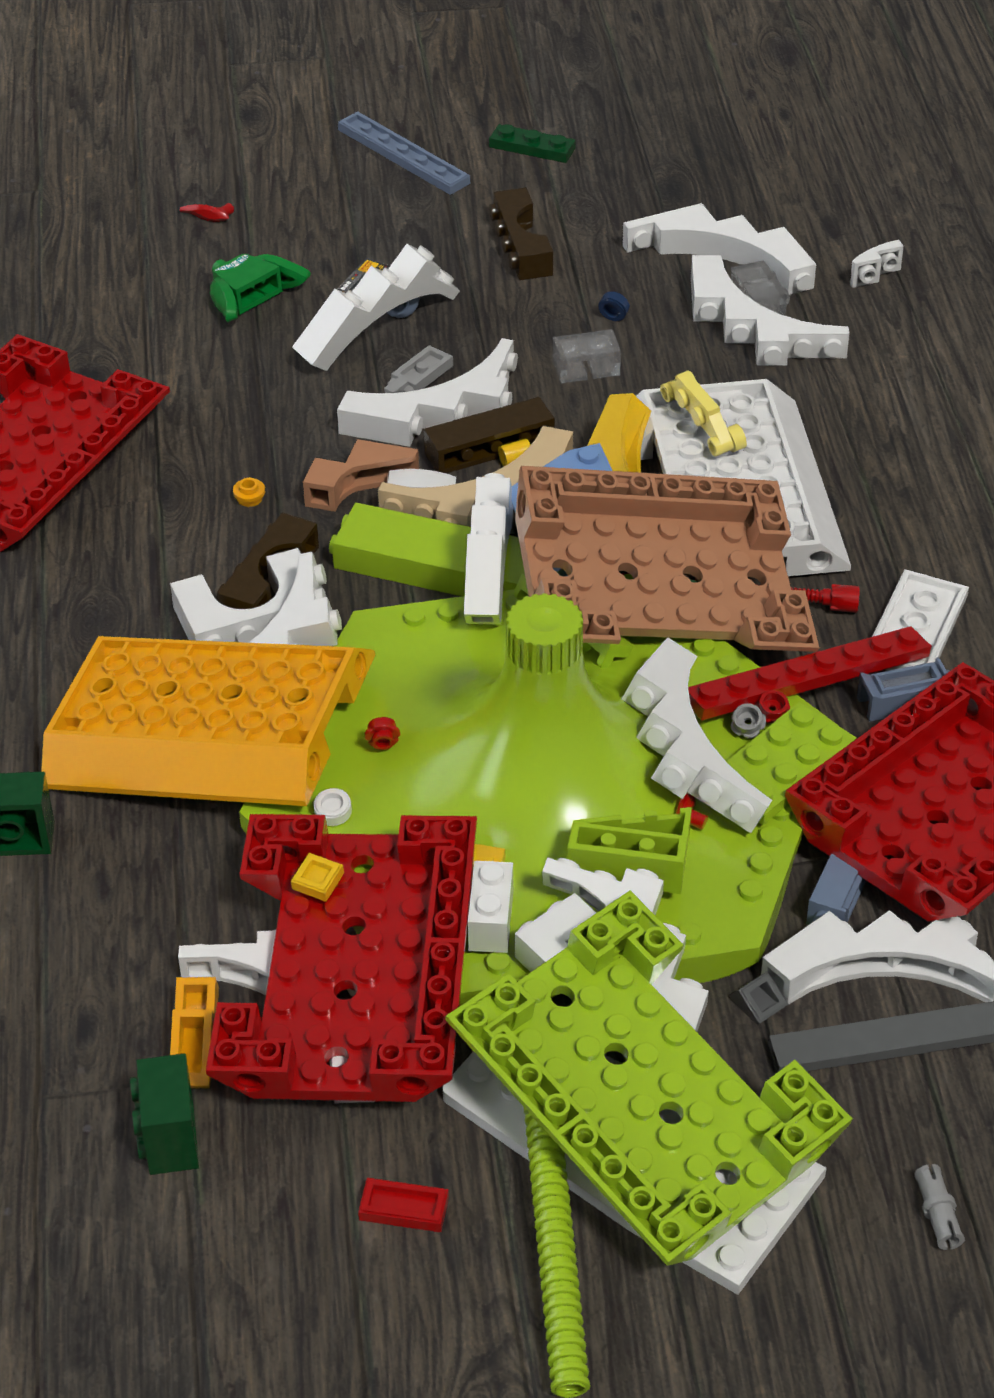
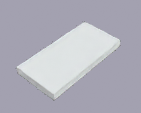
[872,570,969,671]

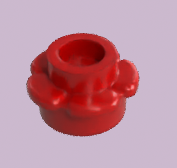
[755,690,790,723]
[364,717,401,750]

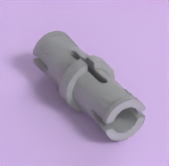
[915,1164,965,1250]

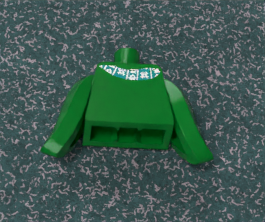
[210,254,311,323]

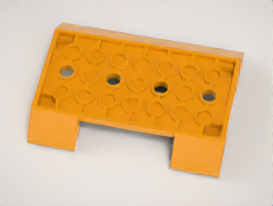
[41,636,376,806]

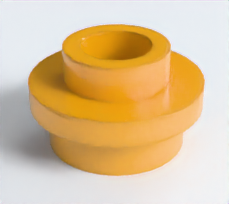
[233,477,265,507]

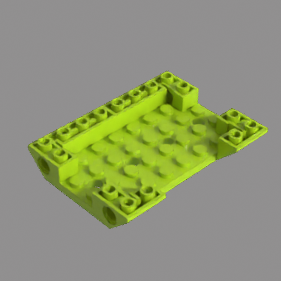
[445,890,853,1266]

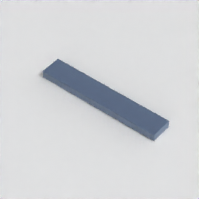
[338,111,470,195]

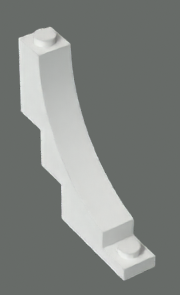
[623,203,816,295]

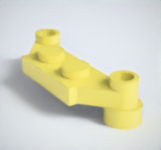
[660,370,747,457]

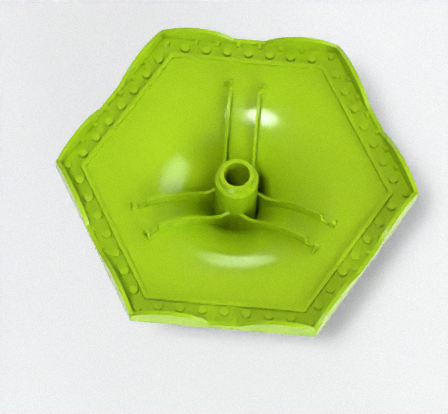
[239,574,839,1007]

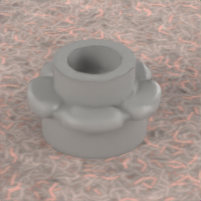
[731,703,766,738]

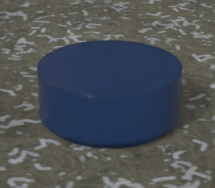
[598,291,630,321]

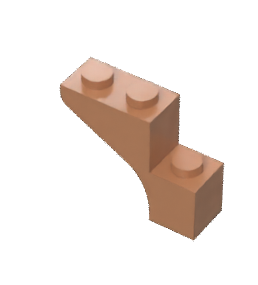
[303,439,419,512]

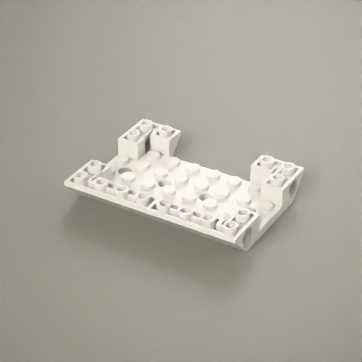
[636,379,851,580]

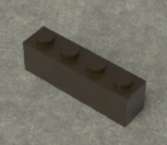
[424,397,555,473]

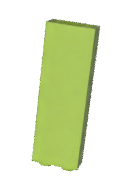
[329,502,525,596]

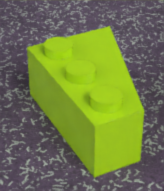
[567,807,692,894]

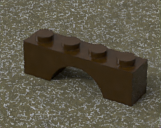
[489,187,553,281]
[216,512,319,609]

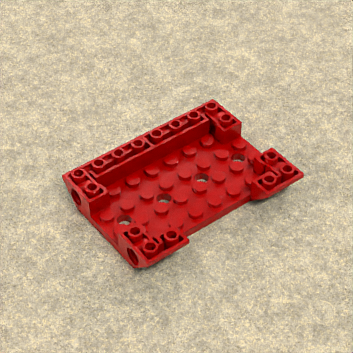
[0,334,170,552]
[785,662,994,921]
[205,814,478,1102]

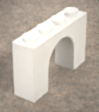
[170,548,301,643]

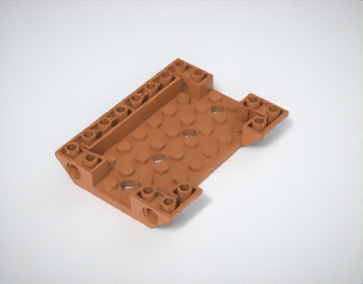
[515,465,819,652]

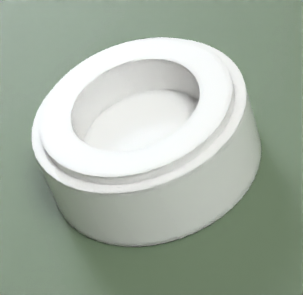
[314,788,352,826]

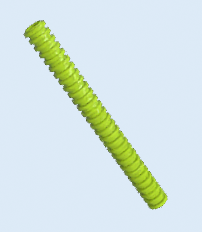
[523,1108,590,1398]

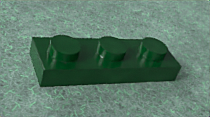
[489,124,576,163]

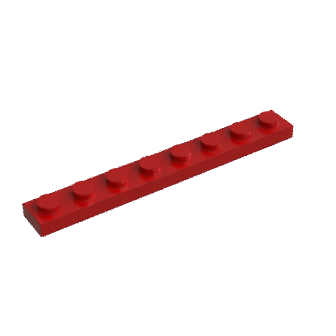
[688,626,932,721]

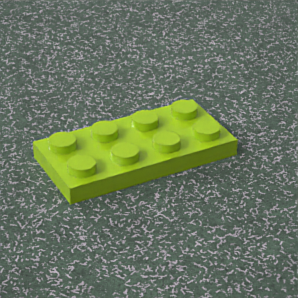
[726,701,857,825]

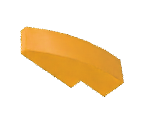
[170,977,219,1088]

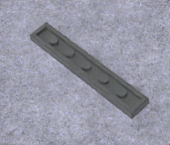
[768,1001,994,1073]

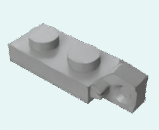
[384,345,453,393]

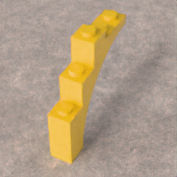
[587,393,651,473]

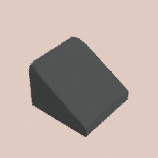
[729,971,789,1025]

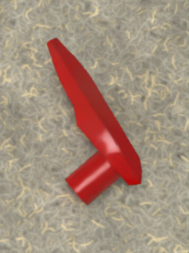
[179,203,234,222]
[676,792,708,830]

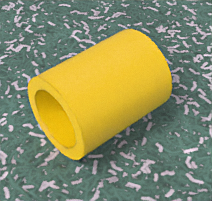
[498,439,531,466]

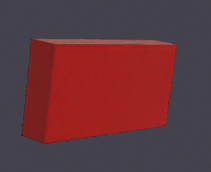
[358,1178,449,1232]

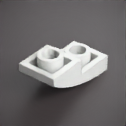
[850,240,904,288]
[387,469,456,488]

